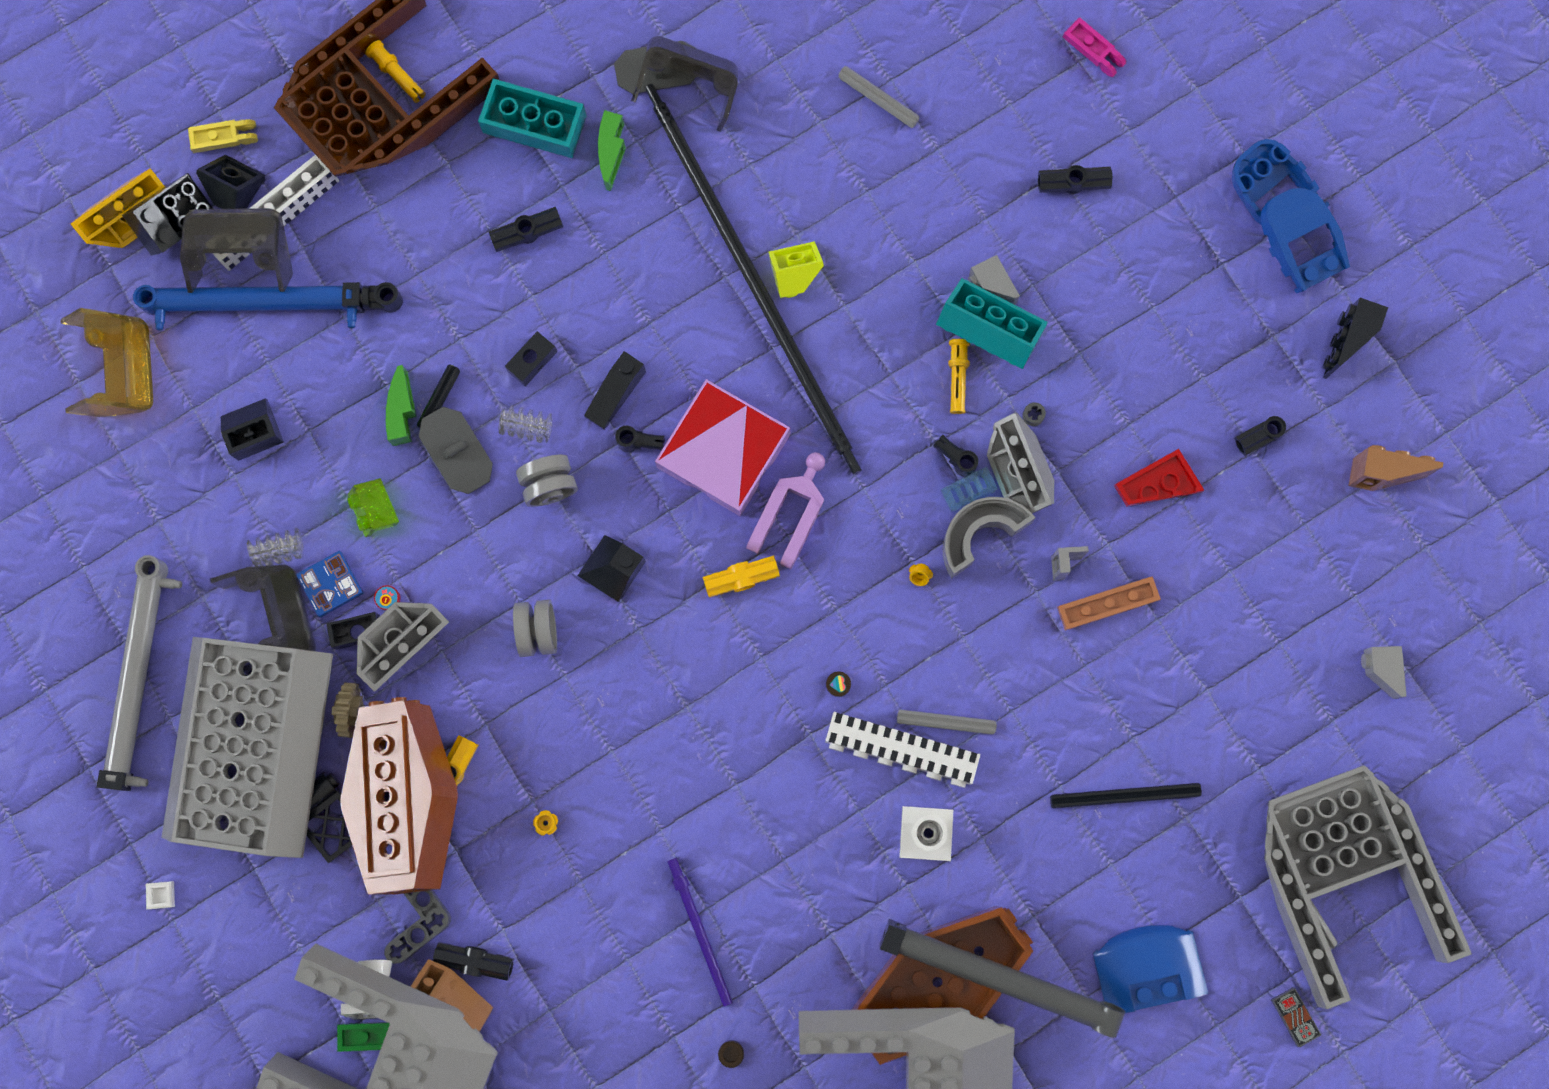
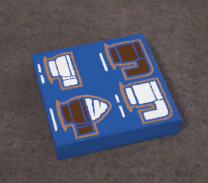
[296,550,364,618]

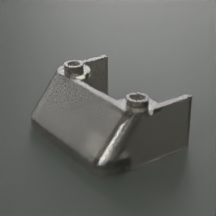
[631,36,738,132]
[180,208,293,293]
[210,564,316,676]

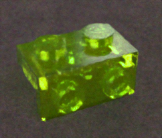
[347,478,399,537]

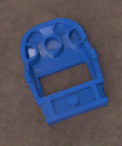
[1232,139,1330,225]
[1260,188,1350,293]

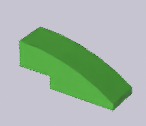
[598,110,626,191]
[386,365,417,446]

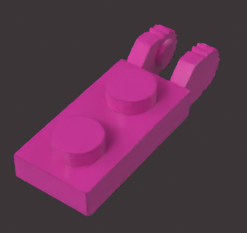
[1063,18,1127,77]

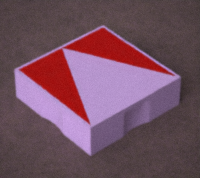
[655,379,790,517]

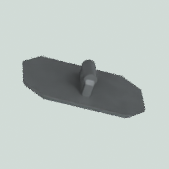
[614,41,701,94]
[419,407,493,494]

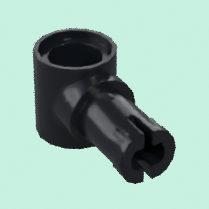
[615,425,665,452]
[933,435,979,477]

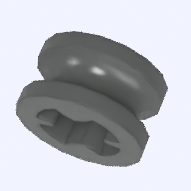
[1022,402,1046,427]

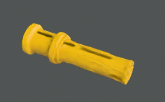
[365,40,426,103]
[948,339,970,414]

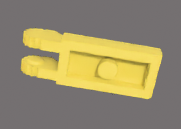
[188,119,258,153]

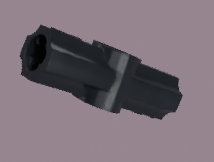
[1038,165,1113,194]
[488,206,563,252]
[433,942,514,981]

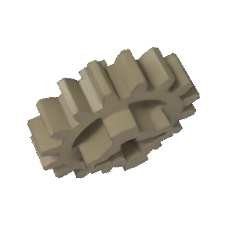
[332,682,365,738]

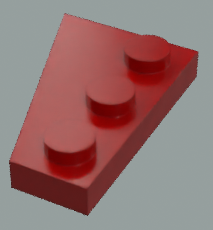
[1114,449,1204,507]

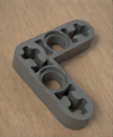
[384,890,451,964]

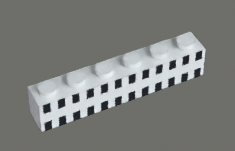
[205,155,339,271]
[825,712,981,788]

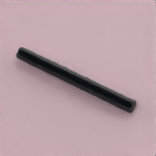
[1050,783,1202,808]

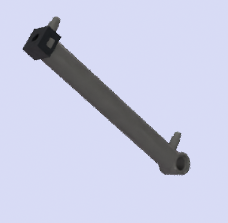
[880,919,1125,1038]

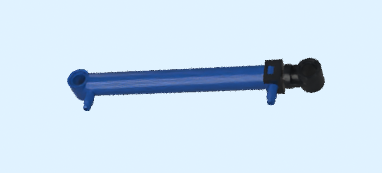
[133,282,403,331]

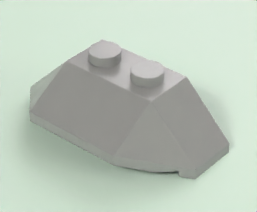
[987,413,1054,513]
[357,602,449,692]

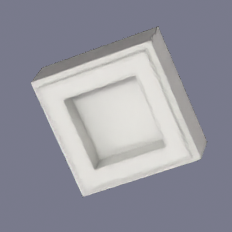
[146,881,175,910]

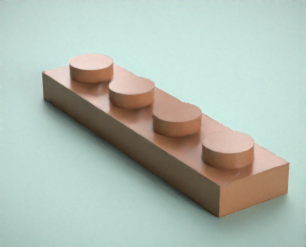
[1057,576,1161,631]

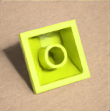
[768,241,824,298]

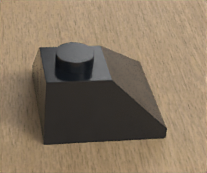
[196,154,265,215]
[577,535,646,602]

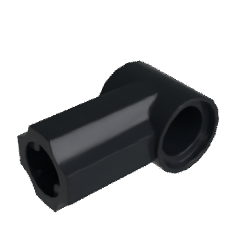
[1234,416,1286,456]

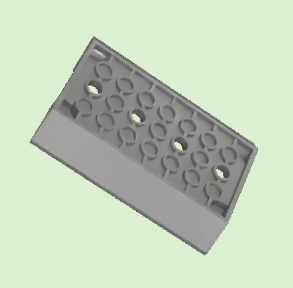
[161,637,333,858]

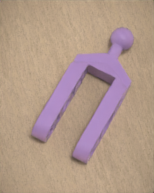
[746,452,825,569]

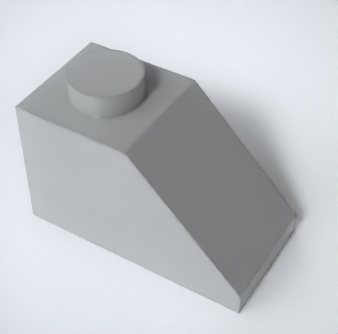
[968,255,1020,305]
[1361,646,1407,699]

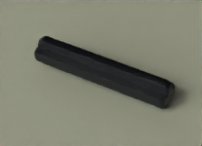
[417,364,460,429]

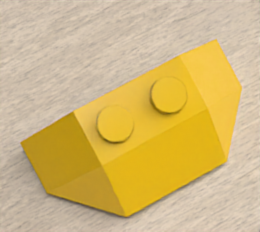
[70,168,165,248]

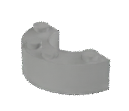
[942,497,1035,578]

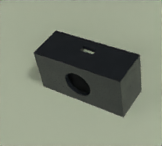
[505,331,558,387]
[326,612,380,650]

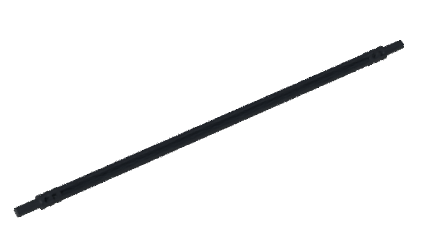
[645,84,862,475]

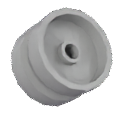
[516,454,578,507]
[513,599,557,657]

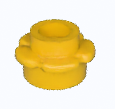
[909,563,933,586]
[533,810,558,836]

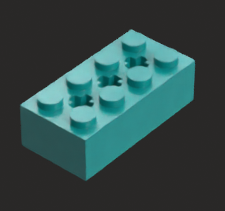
[478,79,587,158]
[936,278,1048,369]

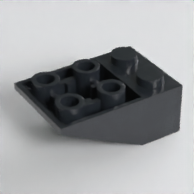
[122,173,217,256]
[1322,297,1388,379]

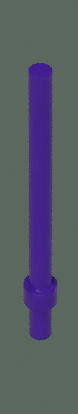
[667,858,733,1007]

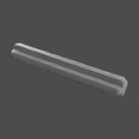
[839,66,919,128]
[897,710,997,734]

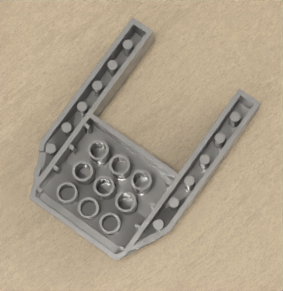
[1264,765,1472,1009]
[256,943,498,1089]
[799,1008,1015,1089]

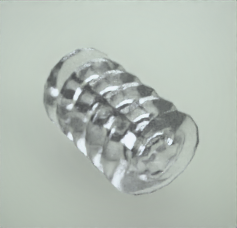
[498,405,553,443]
[247,528,304,569]

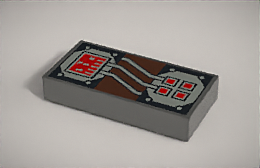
[1270,987,1321,1048]

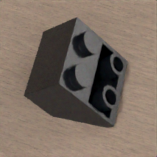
[221,398,284,461]

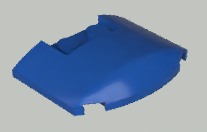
[1092,925,1209,1013]

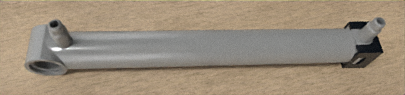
[96,555,182,791]

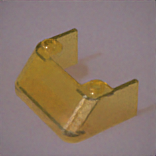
[61,308,153,417]

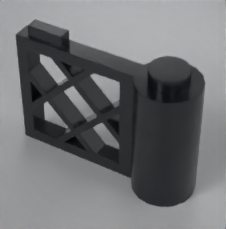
[307,772,352,864]

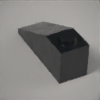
[584,351,646,430]

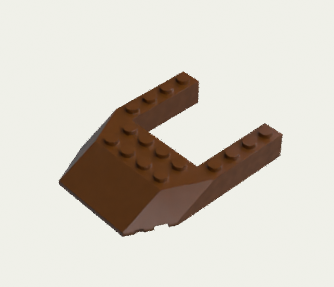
[274,0,499,177]

